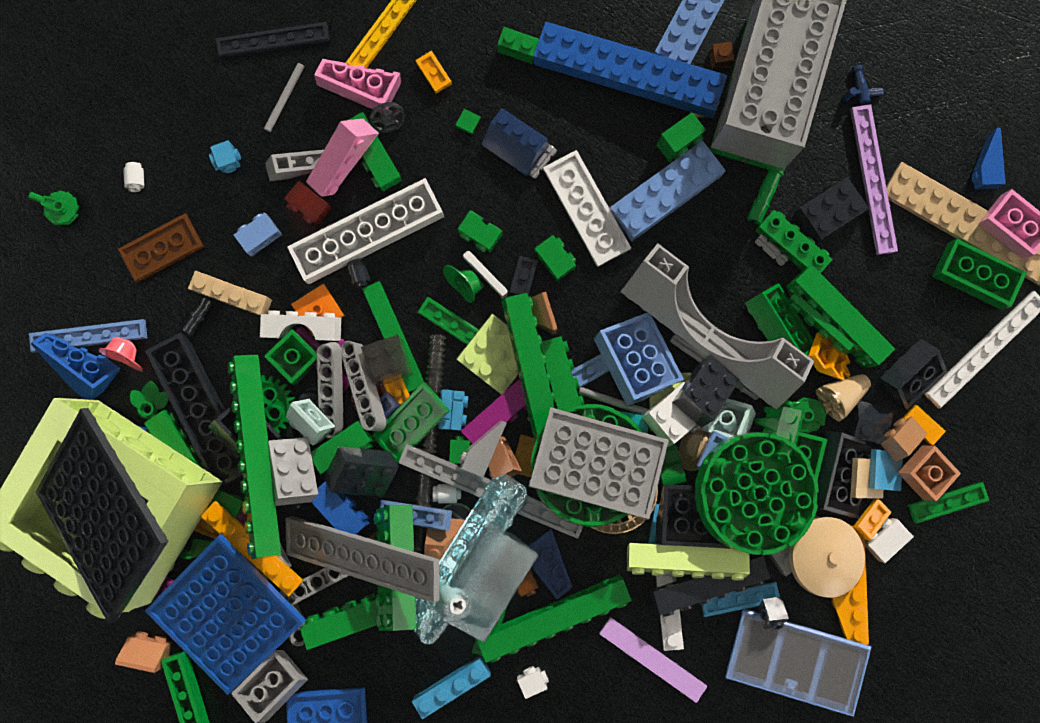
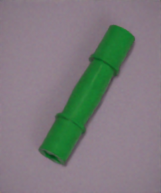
[747,169,785,225]

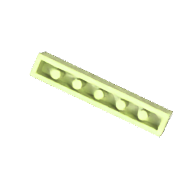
[627,543,750,580]

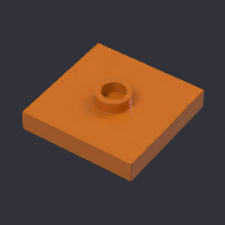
[291,284,345,336]

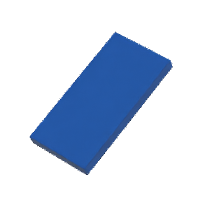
[286,687,367,723]

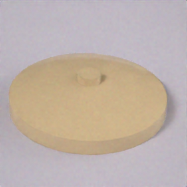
[789,517,865,597]

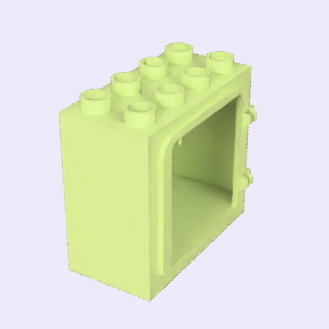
[0,398,223,619]

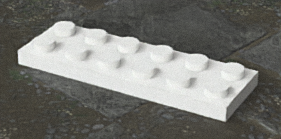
[543,150,631,267]

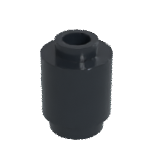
[347,259,371,289]

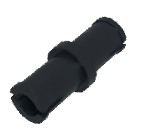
[182,297,213,335]

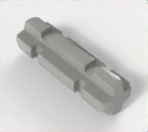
[529,145,557,178]
[755,235,789,266]

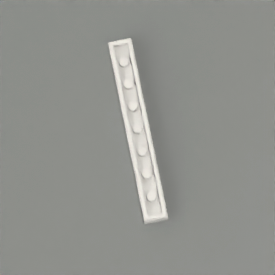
[925,291,1040,408]

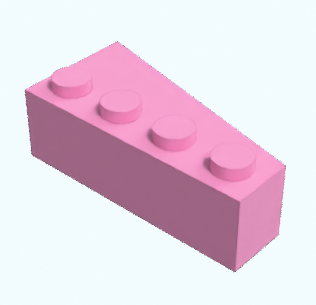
[314,59,401,113]
[306,119,379,197]

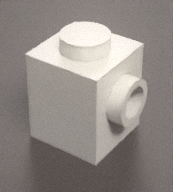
[517,666,549,699]

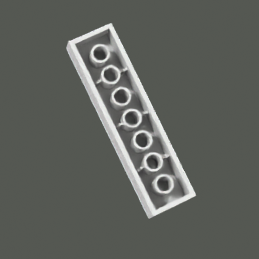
[288,178,444,284]

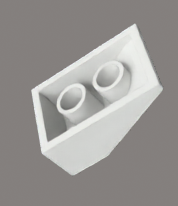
[642,382,696,447]

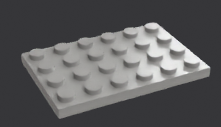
[529,408,669,520]

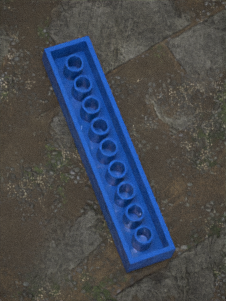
[534,22,727,118]

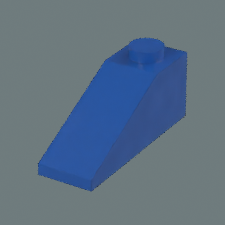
[972,128,1006,189]

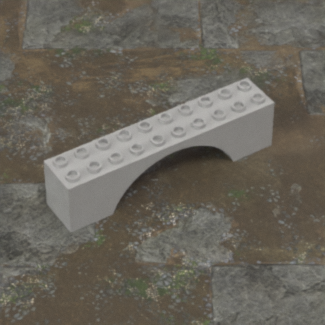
[621,244,814,410]

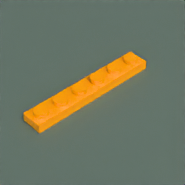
[201,501,304,596]

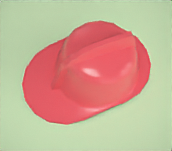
[99,337,143,371]

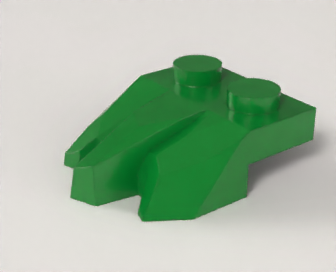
[754,406,804,445]

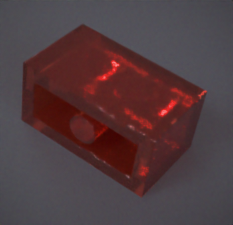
[284,181,332,226]

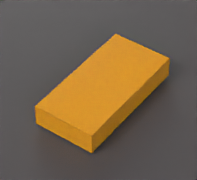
[903,405,946,445]

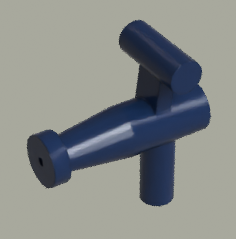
[842,65,884,105]

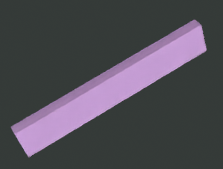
[599,617,707,703]

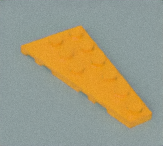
[831,526,869,645]

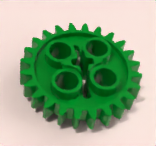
[233,375,295,434]

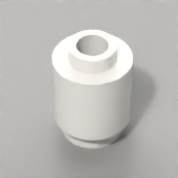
[123,162,144,192]
[433,484,461,504]

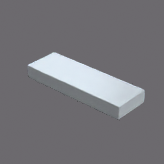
[463,251,508,299]

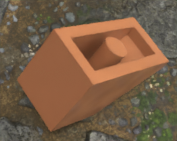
[488,436,522,483]

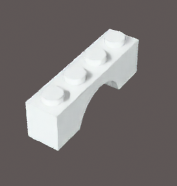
[260,310,341,341]

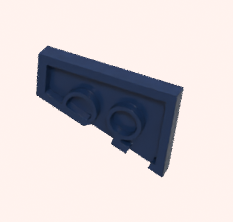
[521,529,572,599]

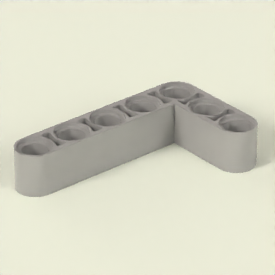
[279,568,349,646]

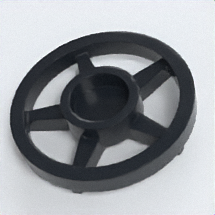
[370,102,405,134]

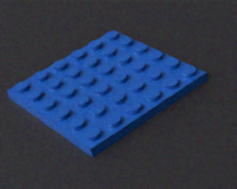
[145,534,306,695]

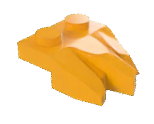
[808,333,850,381]

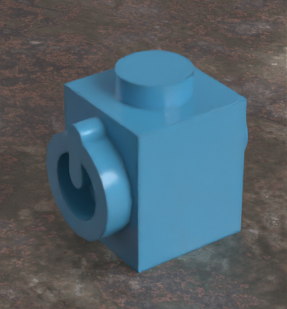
[209,141,241,173]

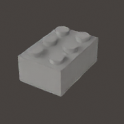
[268,437,318,506]
[231,650,308,723]

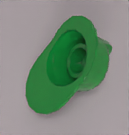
[443,265,484,303]

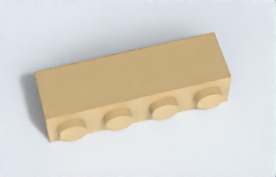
[188,271,272,316]

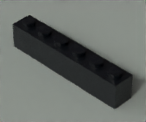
[649,555,770,617]

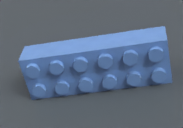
[610,141,725,242]

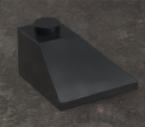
[848,401,894,446]

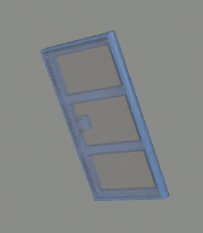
[725,609,871,717]

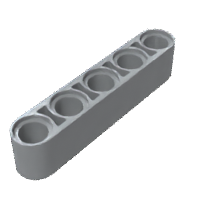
[341,341,386,432]
[317,342,344,439]

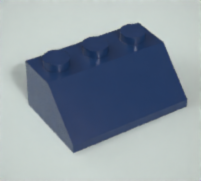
[482,108,549,176]

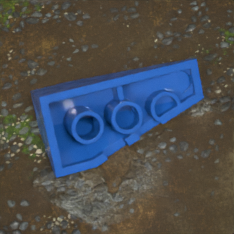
[31,333,120,400]

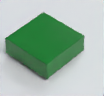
[456,109,481,135]

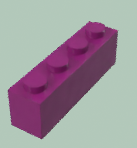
[461,380,527,444]

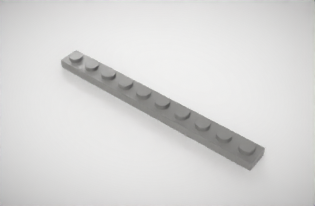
[398,444,583,539]

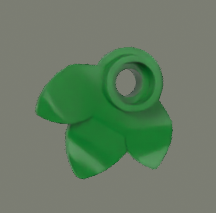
[130,381,169,419]

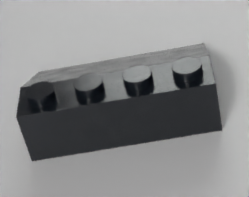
[816,430,883,519]
[655,484,729,548]

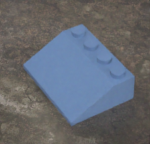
[594,313,684,407]

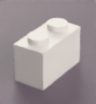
[865,518,913,563]

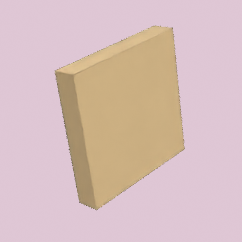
[850,458,883,498]

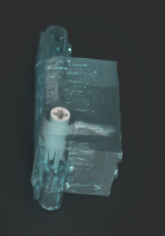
[413,474,538,644]

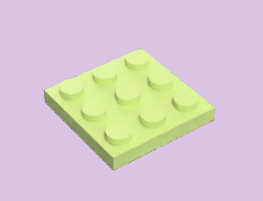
[457,314,519,395]

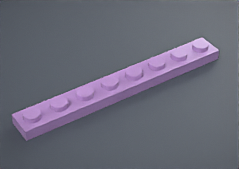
[850,105,898,255]

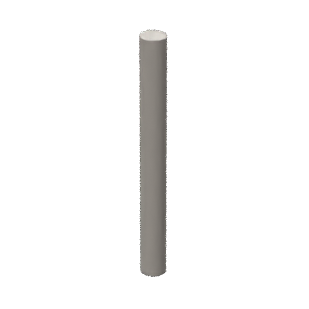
[264,63,304,132]
[579,387,650,415]

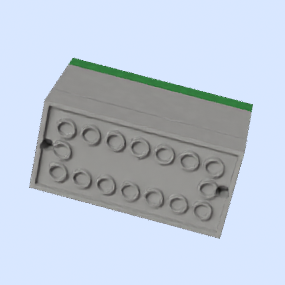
[709,0,846,172]

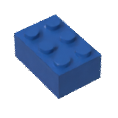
[312,481,370,535]

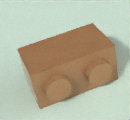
[881,416,927,462]

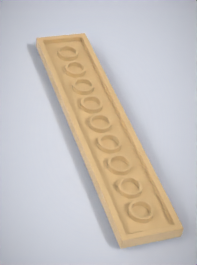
[886,162,1040,286]

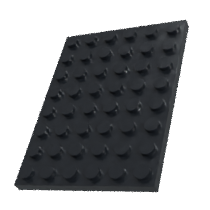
[35,408,169,624]

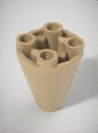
[816,374,871,421]

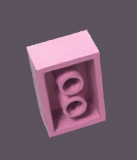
[978,189,1040,259]

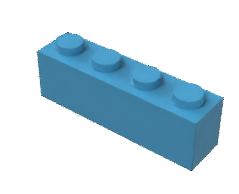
[412,655,491,719]

